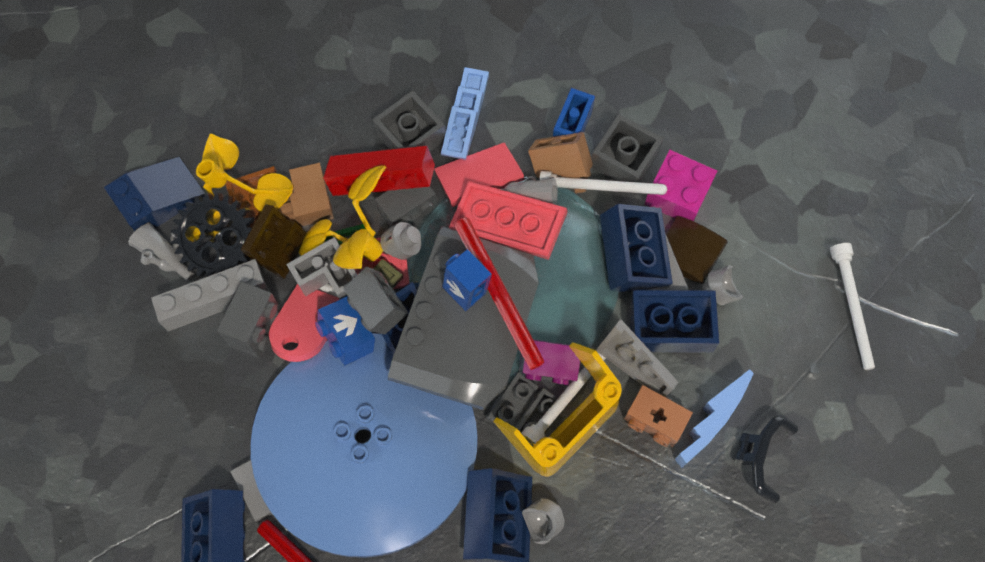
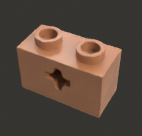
[624,385,693,447]

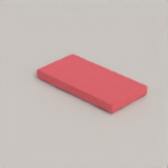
[449,181,568,260]

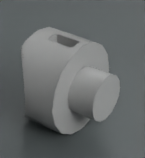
[380,222,421,260]
[702,265,743,305]
[522,498,565,544]

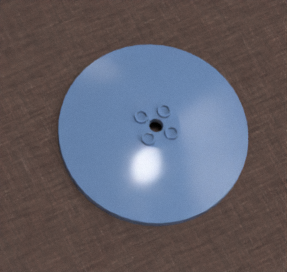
[251,333,477,558]

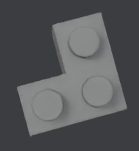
[286,237,357,300]

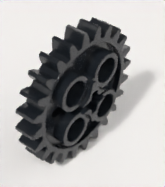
[171,193,255,277]

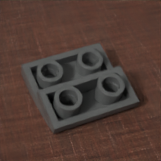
[485,372,558,434]

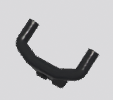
[734,415,798,504]

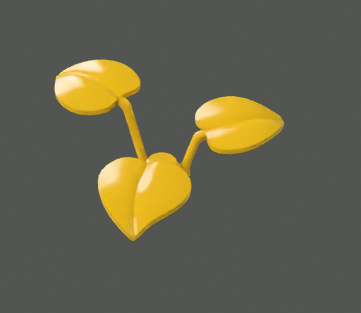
[193,134,294,241]
[299,165,387,269]

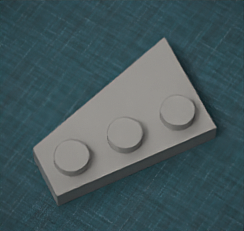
[596,319,678,397]

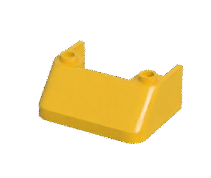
[493,342,622,477]

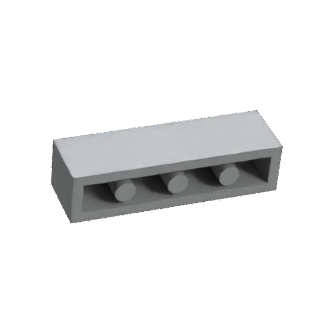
[151,259,270,332]

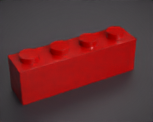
[323,146,435,196]

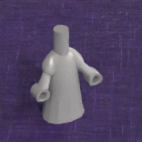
[500,176,558,205]
[128,223,195,281]

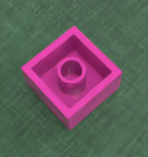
[644,150,717,221]

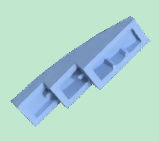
[441,67,489,160]
[675,370,754,468]

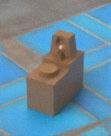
[528,132,593,193]
[278,163,334,227]

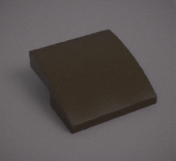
[241,204,306,279]
[666,216,728,284]

